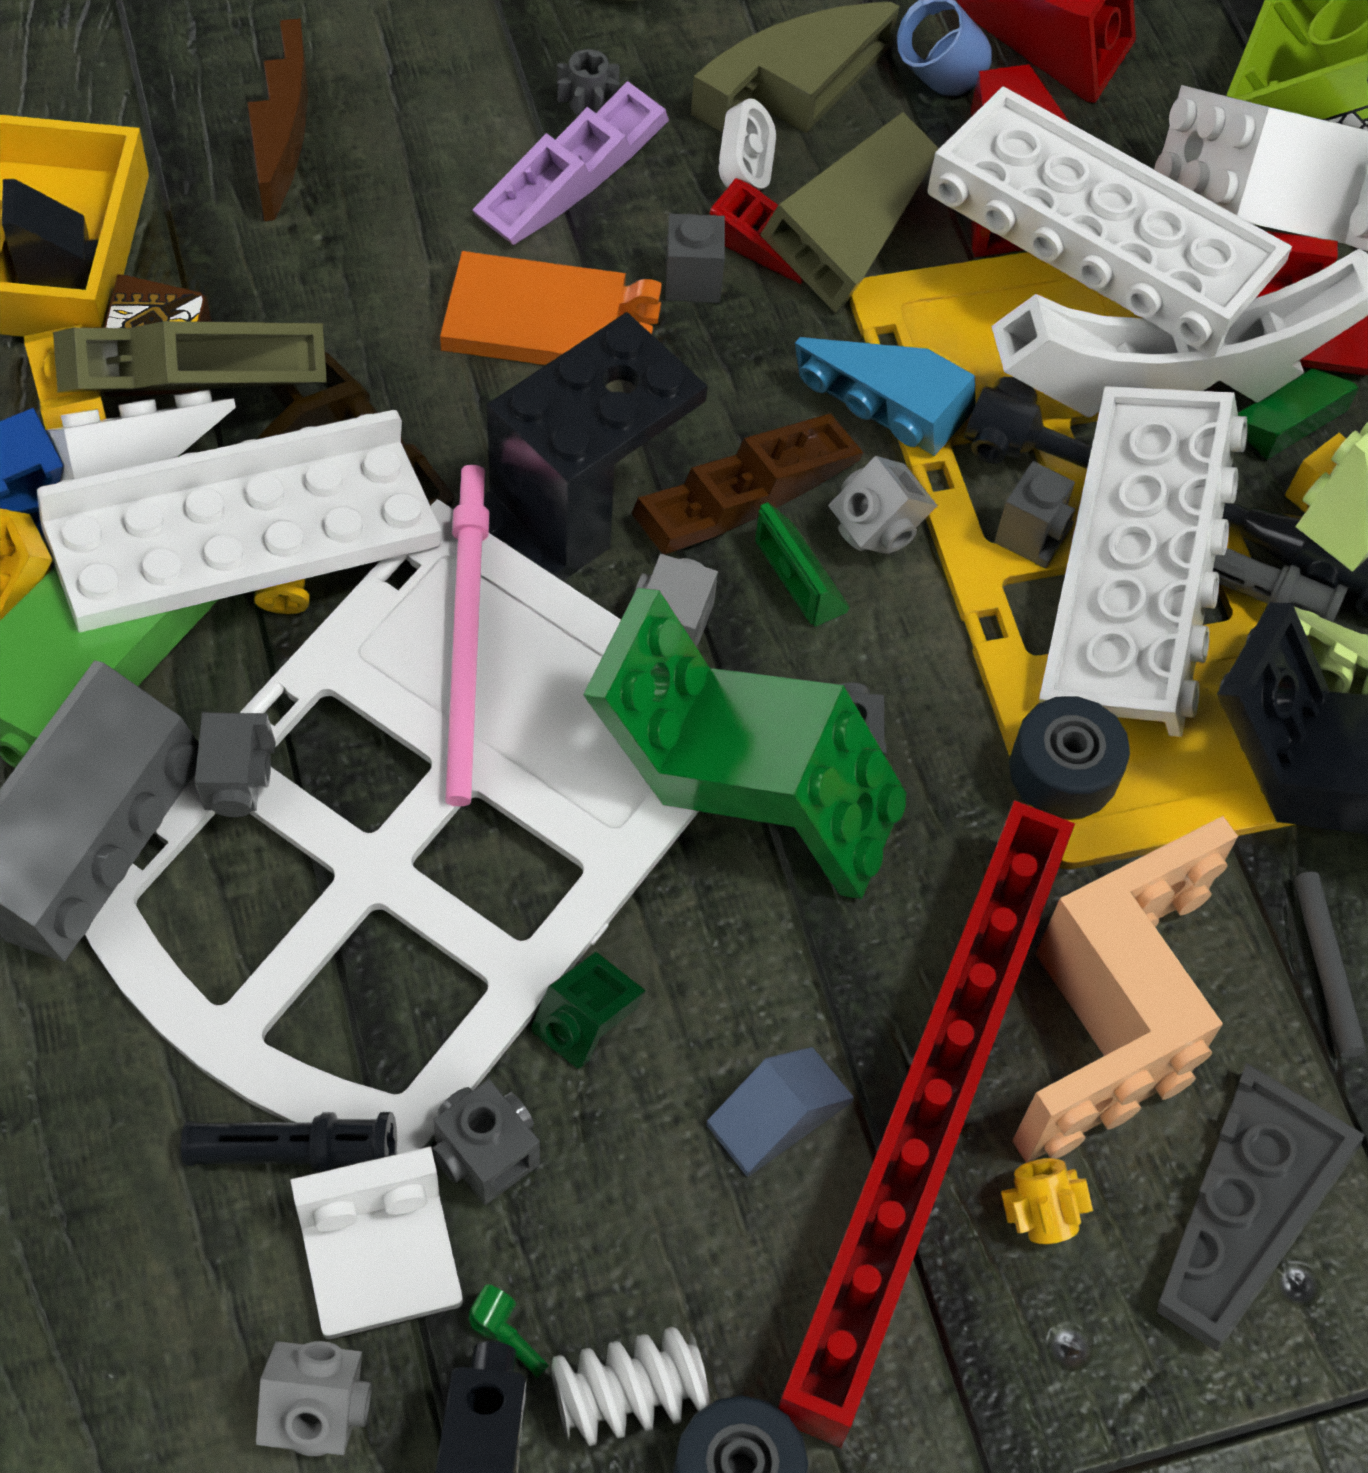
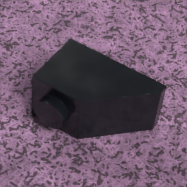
[2,179,99,290]

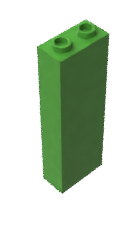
[0,455,219,768]

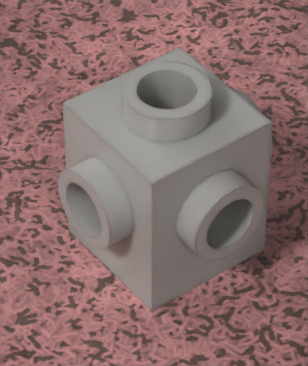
[828,456,938,554]
[256,1341,372,1456]

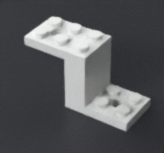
[1154,85,1368,251]

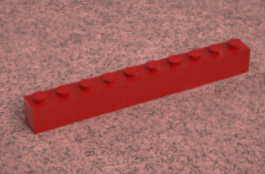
[778,800,1075,1448]

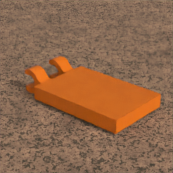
[440,251,662,365]

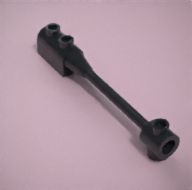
[964,377,1368,617]

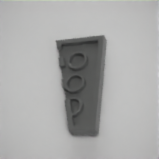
[1157,1063,1364,1353]

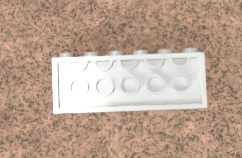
[927,86,1292,357]
[1039,386,1247,737]
[37,410,442,633]

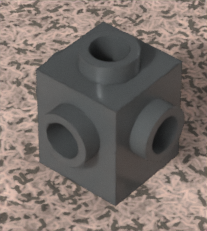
[432,1079,540,1205]

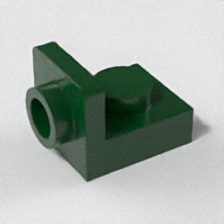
[531,951,646,1068]

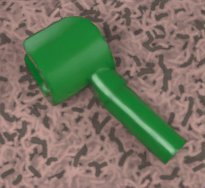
[469,1284,549,1378]

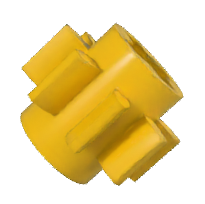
[1001,1158,1093,1244]

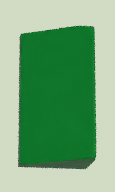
[1238,369,1359,460]
[755,502,850,627]

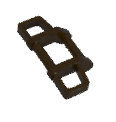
[258,352,454,508]

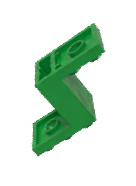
[583,588,907,899]

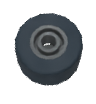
[1009,696,1130,819]
[673,1395,809,1473]

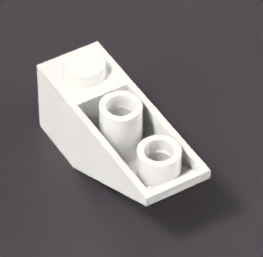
[45,389,236,481]

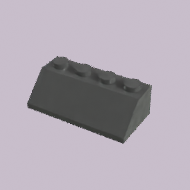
[0,660,199,962]

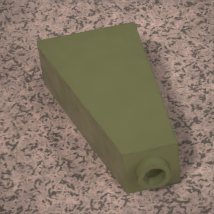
[760,112,939,314]

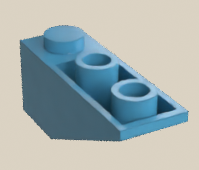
[795,337,976,456]

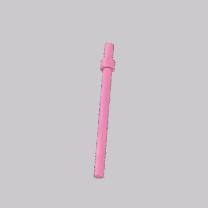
[445,465,489,807]

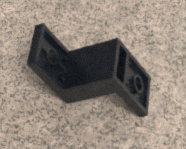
[399,312,708,581]
[1217,602,1368,834]

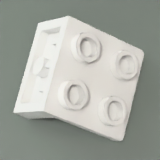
[290,1147,463,1340]

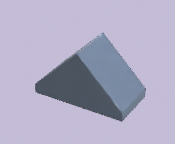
[707,1047,854,1178]

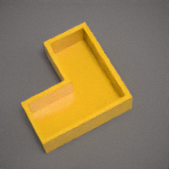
[0,115,149,337]

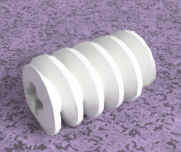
[551,1327,710,1446]

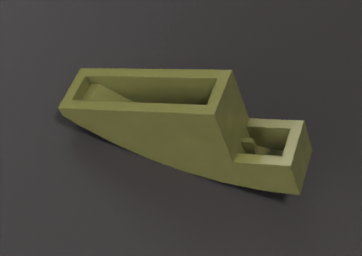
[691,2,899,133]
[53,321,327,392]

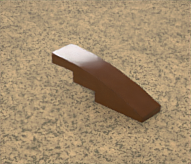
[247,18,308,221]
[631,413,864,555]

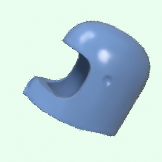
[897,0,992,97]

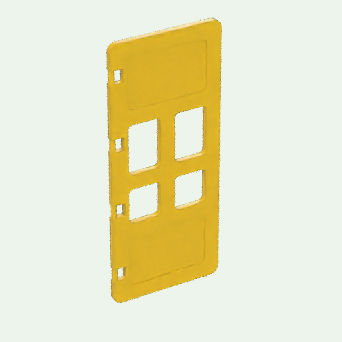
[850,252,1295,870]

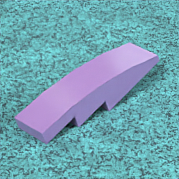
[473,81,669,245]

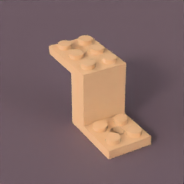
[1012,816,1238,1163]

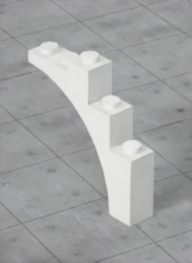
[991,248,1368,418]

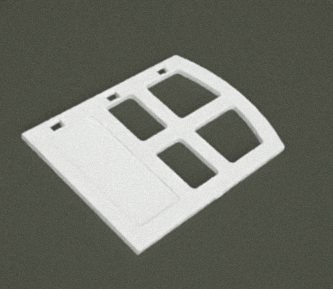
[85,499,699,1154]

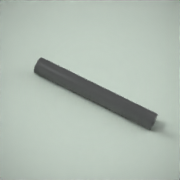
[1294,872,1367,1058]

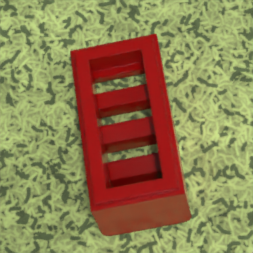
[709,178,804,284]

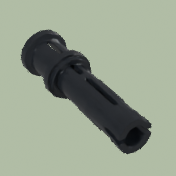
[181,1112,397,1173]

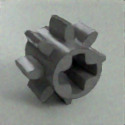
[557,49,620,115]

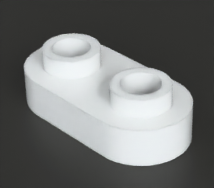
[719,98,776,191]

